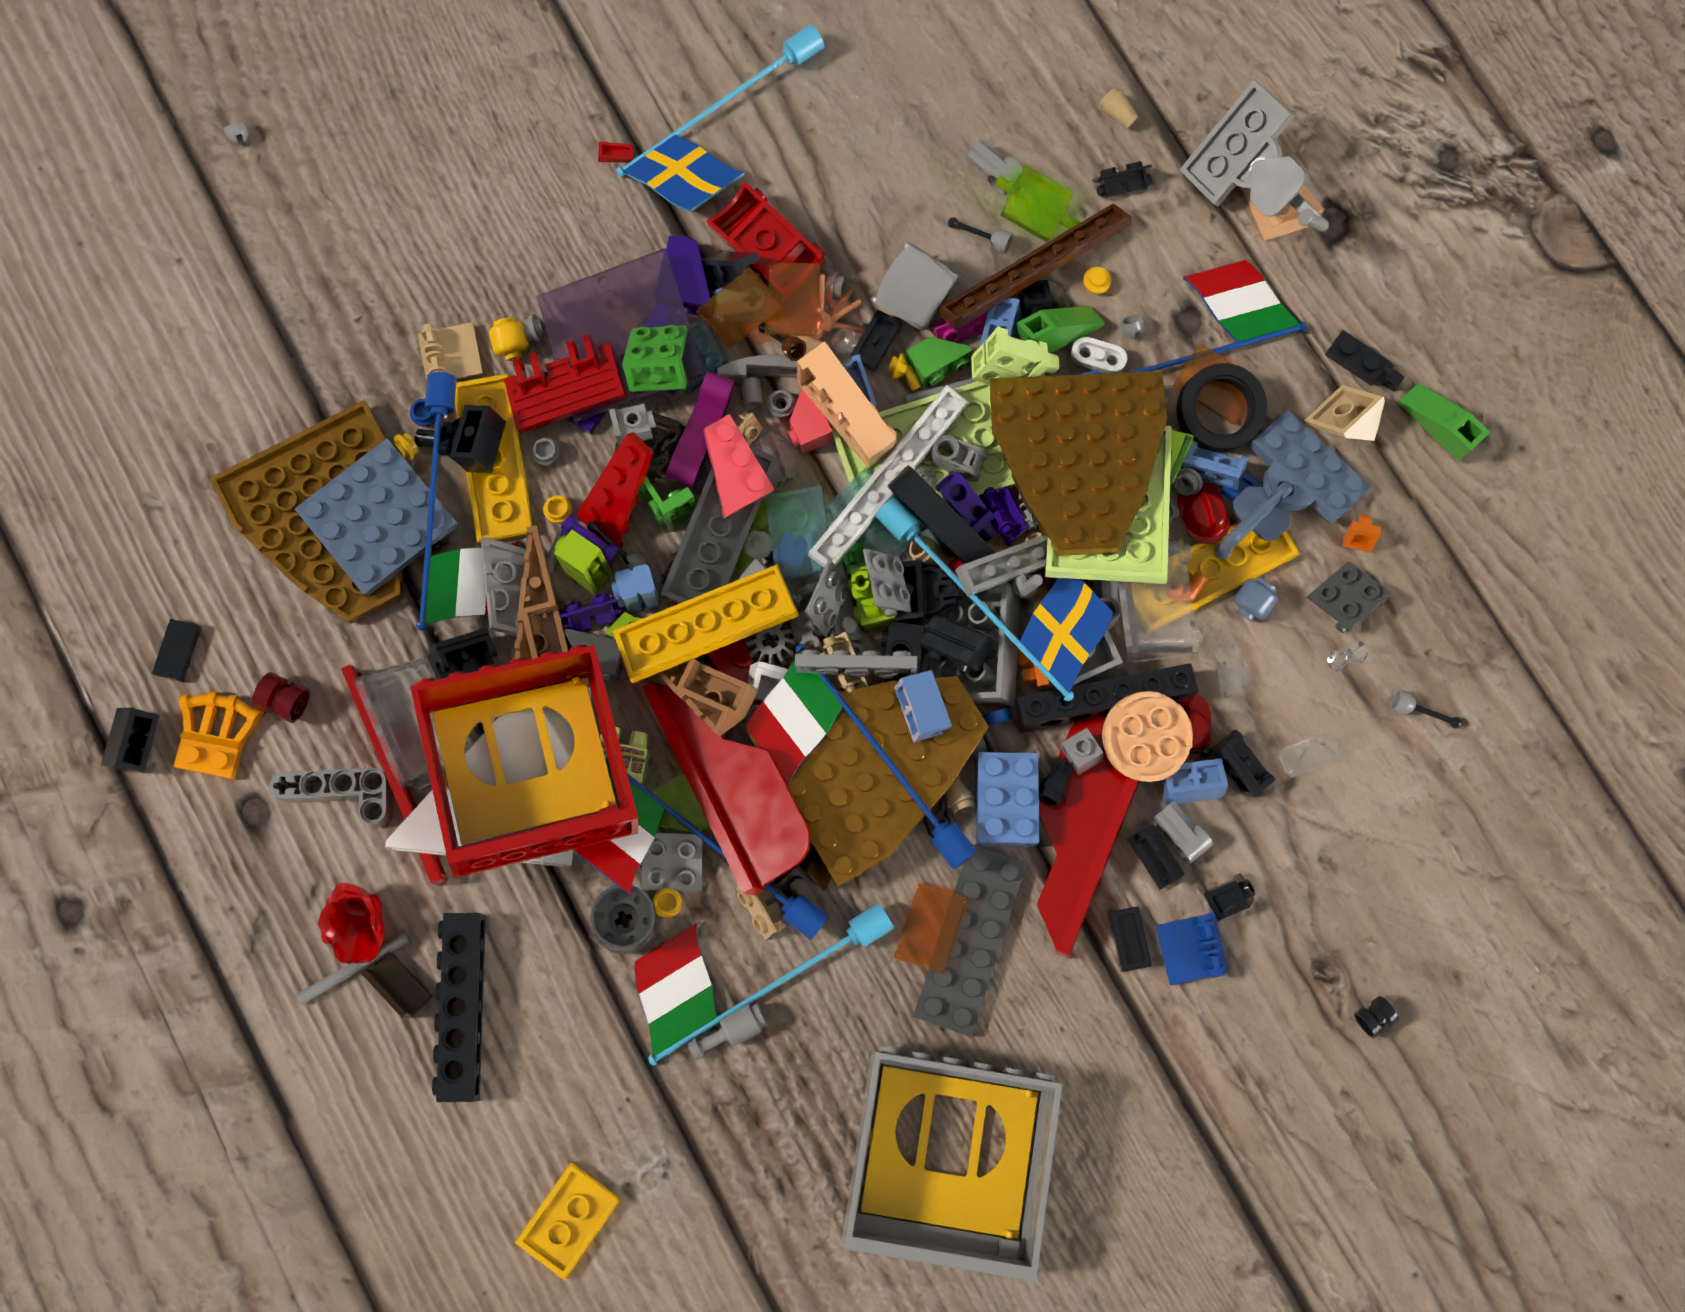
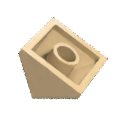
[1304,385,1385,441]

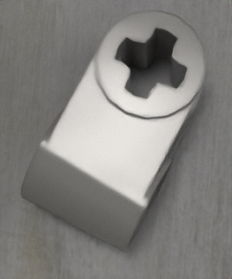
[931,435,989,482]

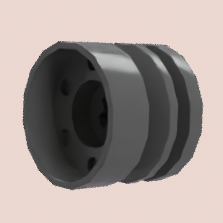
[590,885,656,955]

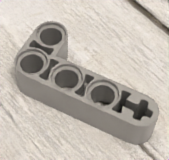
[269,768,394,828]

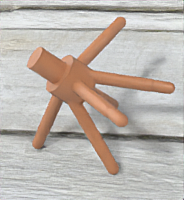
[807,274,866,340]

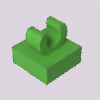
[843,541,871,577]

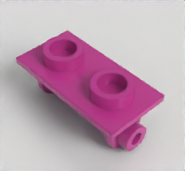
[930,311,988,343]

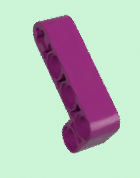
[666,371,735,487]

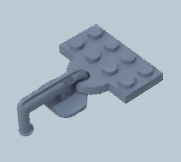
[1214,409,1371,559]

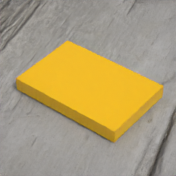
[514,1162,622,1281]

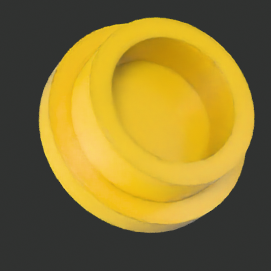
[1083,267,1111,295]
[392,433,419,461]
[543,495,572,524]
[652,888,683,918]

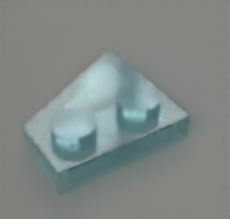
[682,317,729,395]

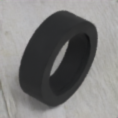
[1176,363,1267,452]

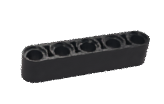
[887,465,996,564]

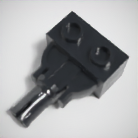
[414,405,506,473]
[895,559,987,625]

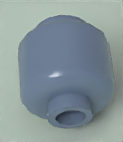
[1234,576,1278,621]

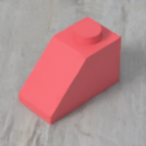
[787,389,833,454]

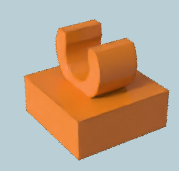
[1343,514,1381,553]
[1021,665,1055,690]

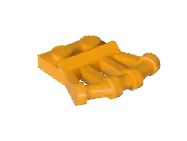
[173,690,264,780]

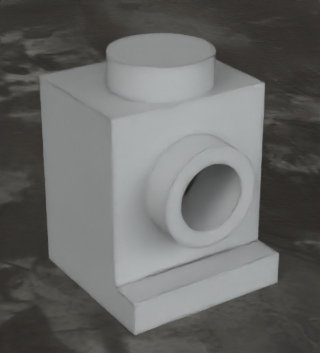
[609,404,656,445]

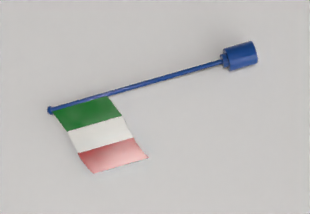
[1078,260,1307,375]
[416,372,519,631]
[746,644,978,870]
[573,757,830,941]

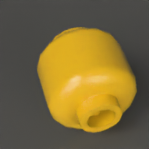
[489,317,529,361]

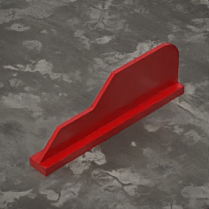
[642,681,811,896]
[1037,716,1140,959]

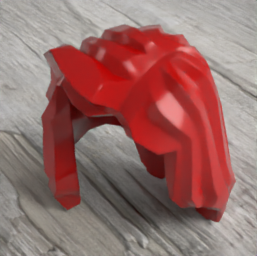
[317,882,385,964]

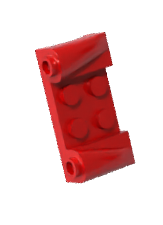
[706,182,826,301]

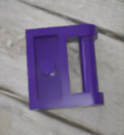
[560,514,619,567]

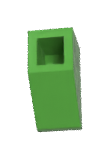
[906,337,972,388]

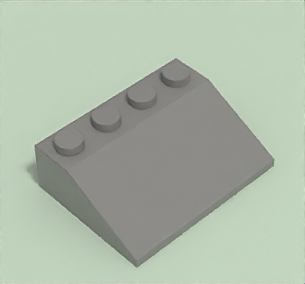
[922,582,1021,706]

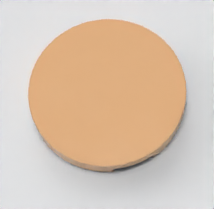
[1102,691,1193,782]

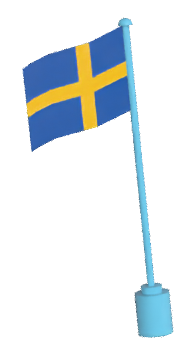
[616,24,824,212]
[875,496,1113,701]

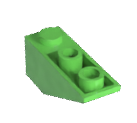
[1017,306,1105,353]
[1398,383,1491,462]

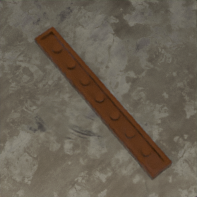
[938,203,1131,330]

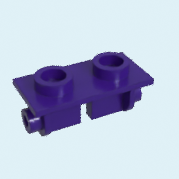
[983,486,1029,546]
[560,593,622,631]

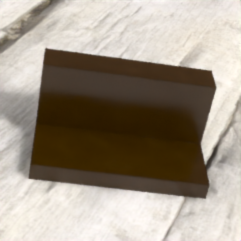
[361,952,433,1018]

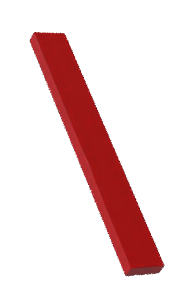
[341,664,448,886]

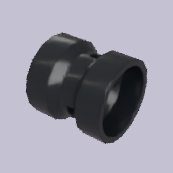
[1354,995,1399,1039]

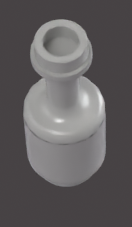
[688,1003,768,1060]

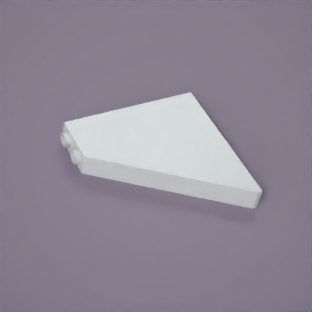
[385,687,591,868]

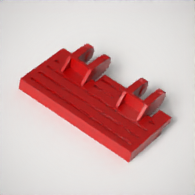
[504,334,627,434]

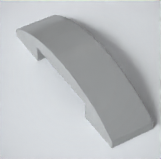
[717,355,797,385]

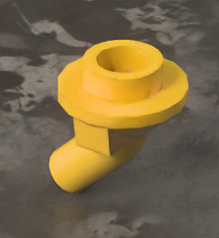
[888,353,921,391]

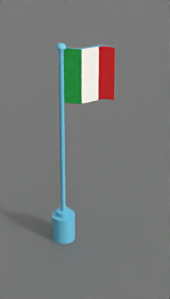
[634,903,895,1065]

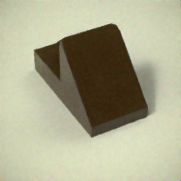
[773,845,832,899]

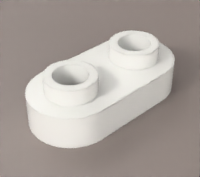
[1071,337,1127,373]

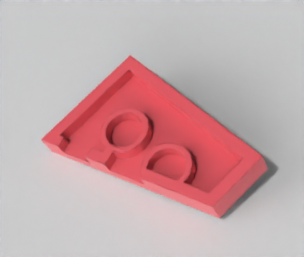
[703,414,774,519]

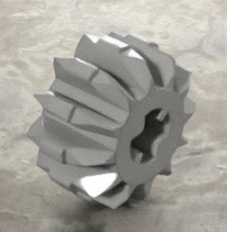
[746,622,796,666]

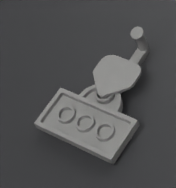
[1179,80,1329,232]

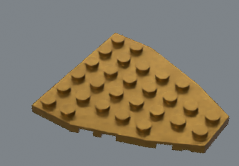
[990,371,1167,556]
[209,400,403,624]
[747,676,989,888]

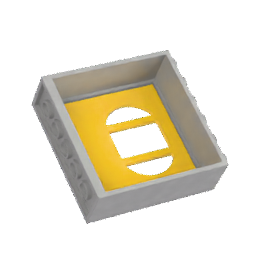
[841,1046,1062,1282]

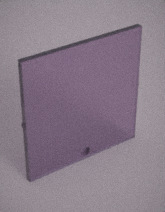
[537,248,706,423]

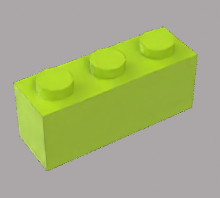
[554,530,612,596]

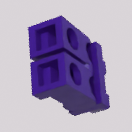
[934,470,999,541]

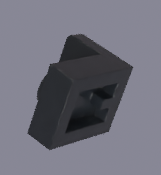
[1020,279,1053,319]
[1203,873,1255,921]

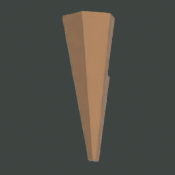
[514,525,570,660]
[657,659,759,736]

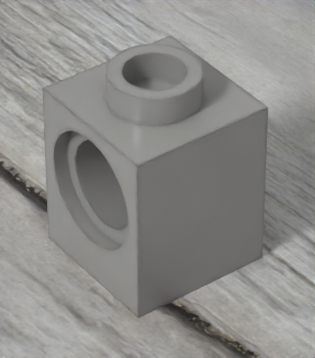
[1061,728,1103,775]

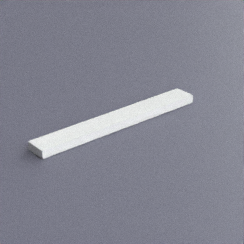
[808,385,969,568]

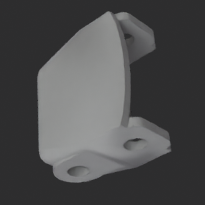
[871,241,959,331]

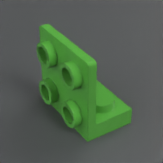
[622,325,688,392]
[638,476,696,532]

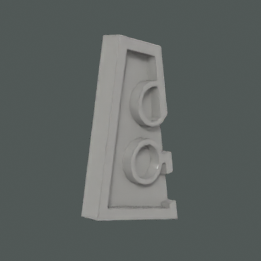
[481,537,526,637]

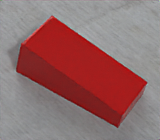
[598,141,633,163]

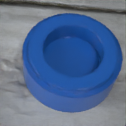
[982,708,1012,726]

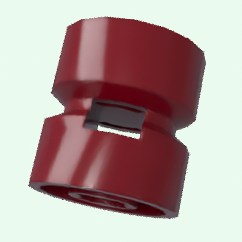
[252,672,310,724]

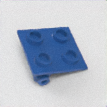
[1155,912,1229,986]

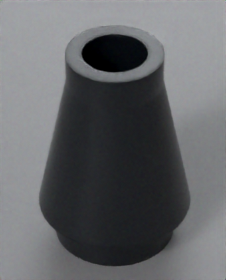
[1038,760,1073,807]

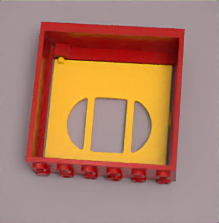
[410,644,638,879]

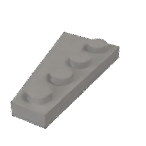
[795,650,917,679]

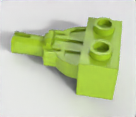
[847,566,898,631]

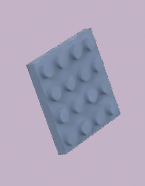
[294,438,459,597]

